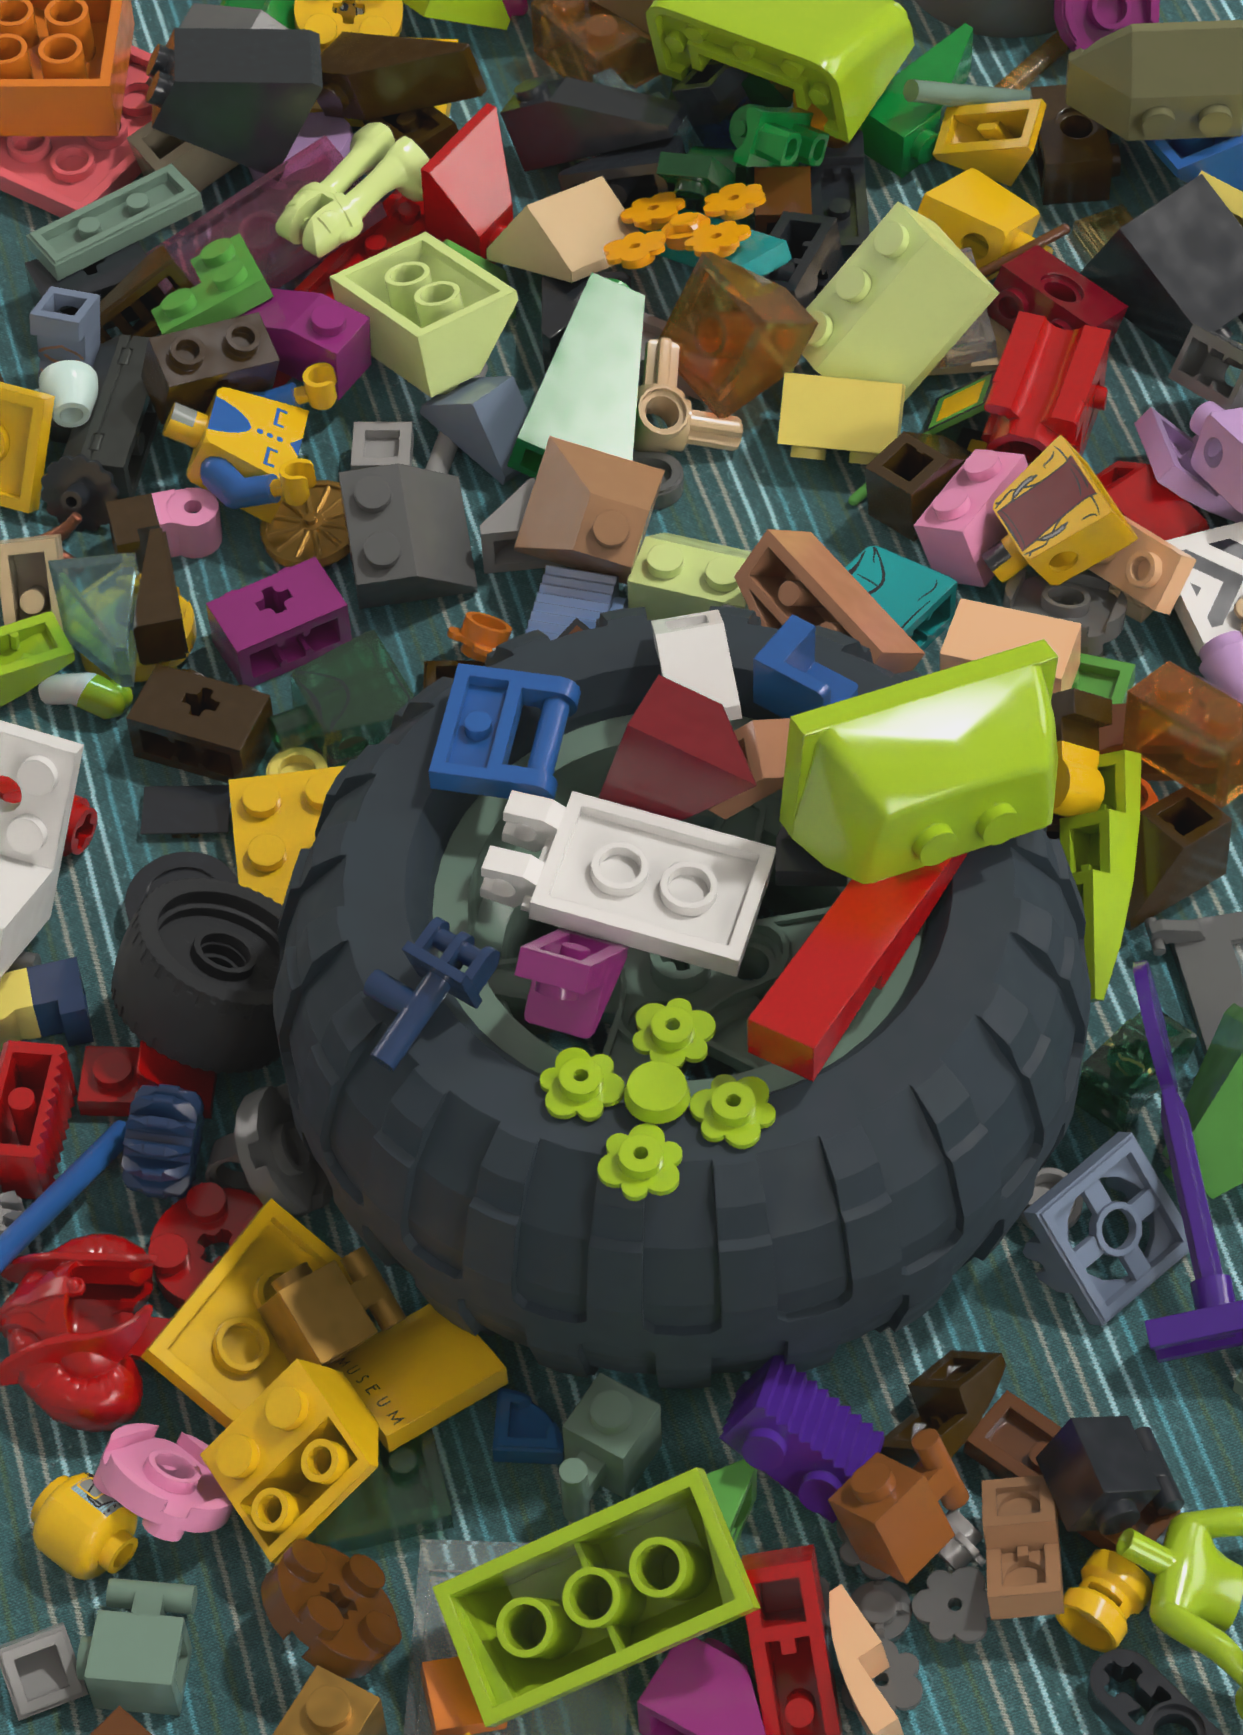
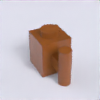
[828,1428,969,1584]

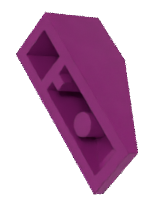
[238,288,371,401]

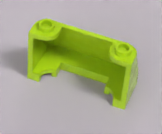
[646,0,915,143]

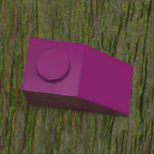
[637,1638,766,1735]

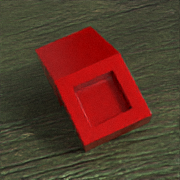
[1096,461,1210,540]

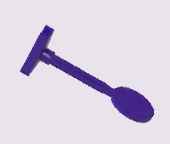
[1133,960,1243,1363]

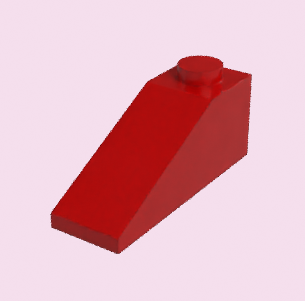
[741,1544,843,1735]

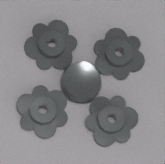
[820,1520,990,1714]

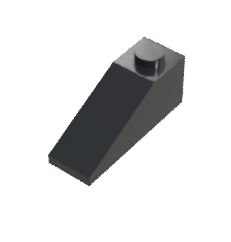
[500,77,688,172]

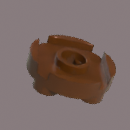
[261,1539,402,1679]

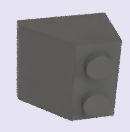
[339,463,478,609]

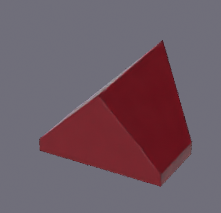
[599,675,757,821]

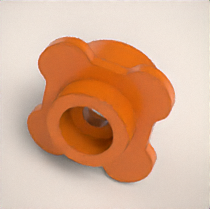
[447,612,512,663]

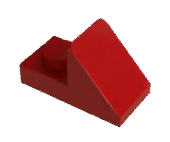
[77,1041,217,1119]

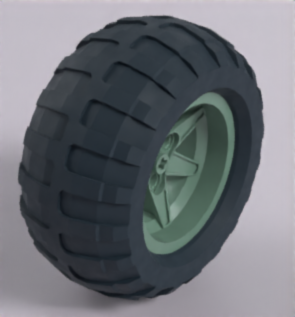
[273,606,1091,1389]

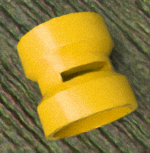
[1055,1549,1153,1653]

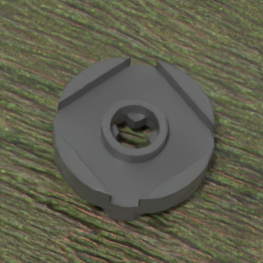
[1002,569,1127,656]

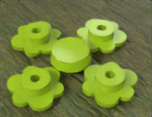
[540,998,776,1201]

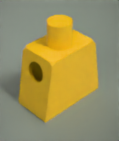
[917,167,1053,280]

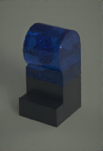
[672,60,752,149]

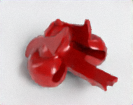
[0,1234,171,1432]

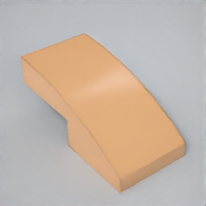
[829,1584,904,1735]

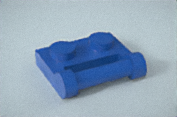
[429,663,581,800]

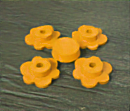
[603,183,766,269]

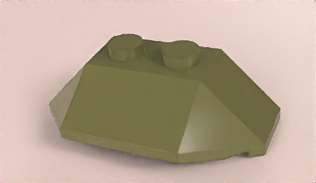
[1065,20,1243,141]

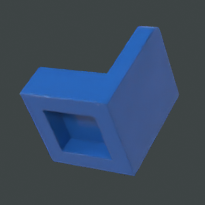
[753,614,858,719]

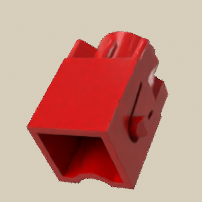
[981,311,1111,466]

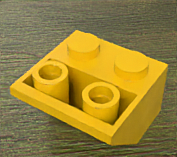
[200,1358,379,1564]

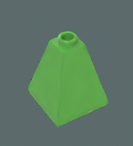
[1162,1003,1243,1199]

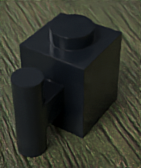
[1035,1416,1185,1535]

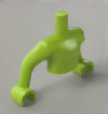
[1116,1506,1243,1720]

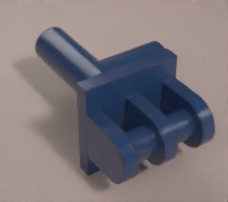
[363,917,500,1072]

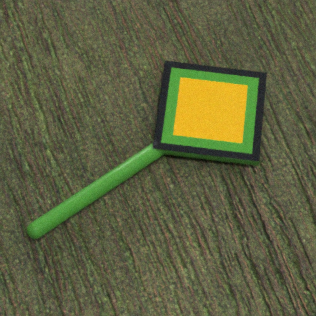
[848,369,997,506]

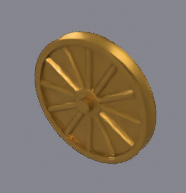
[260,480,350,567]

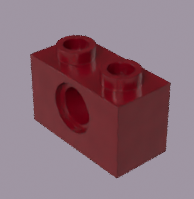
[983,245,1129,347]

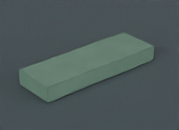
[26,164,203,281]

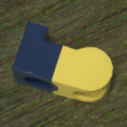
[0,957,94,1052]

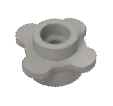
[937,1509,987,1571]

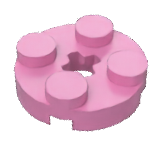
[93,1423,234,1542]

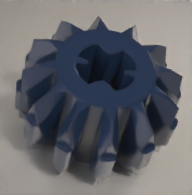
[121,1083,205,1199]

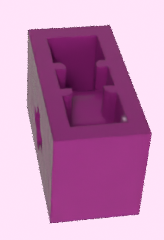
[206,557,353,687]

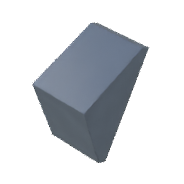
[420,376,528,485]

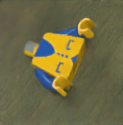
[162,363,337,524]

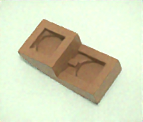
[982,1475,1064,1620]

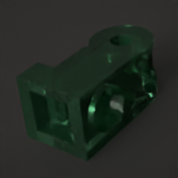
[1075,1011,1197,1133]

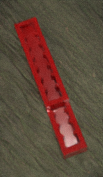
[747,852,969,1082]

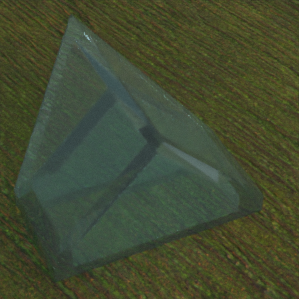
[48,553,140,687]

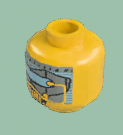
[30,1472,138,1580]

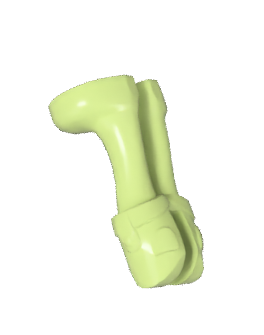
[275,122,430,258]

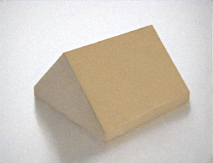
[487,176,640,283]

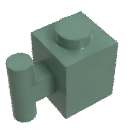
[559,1373,662,1523]
[76,1578,198,1716]

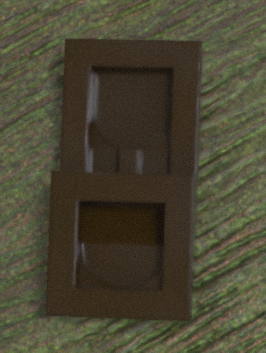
[880,1350,1006,1468]

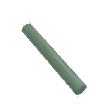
[903,79,1030,106]

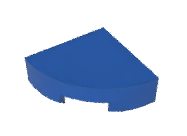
[492,1388,564,1465]

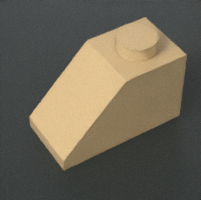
[0,534,70,643]

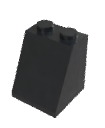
[146,28,323,178]
[1080,174,1243,358]

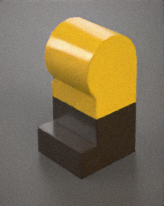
[1051,688,1112,817]

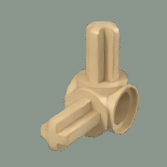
[633,337,743,453]

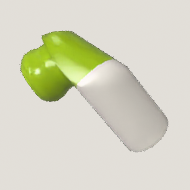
[38,672,133,719]

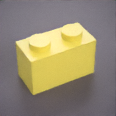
[777,372,906,465]

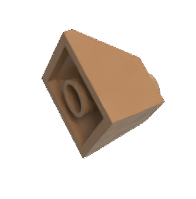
[514,436,665,585]

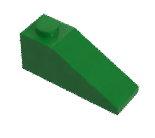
[859,23,973,178]

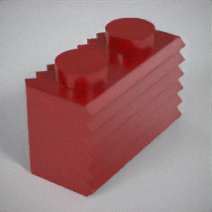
[0,1040,78,1200]

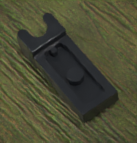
[807,129,870,261]

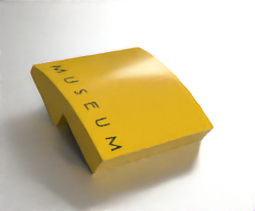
[326,1304,508,1453]

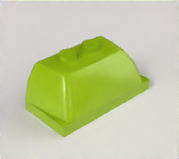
[779,639,1058,884]
[432,1467,761,1727]

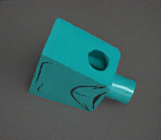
[845,546,957,651]

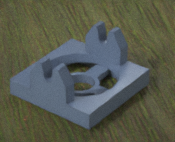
[1022,1132,1189,1326]

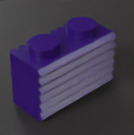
[719,1355,885,1523]

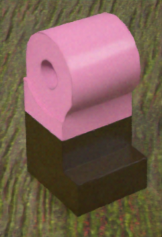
[106,488,222,576]

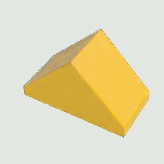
[933,99,1047,186]

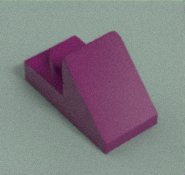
[514,928,629,1038]

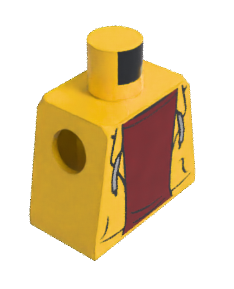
[982,435,1138,586]

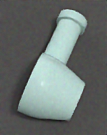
[34,360,98,428]

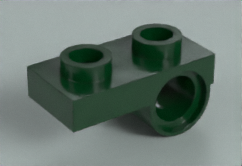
[656,146,754,213]

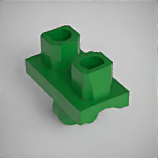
[729,104,829,167]

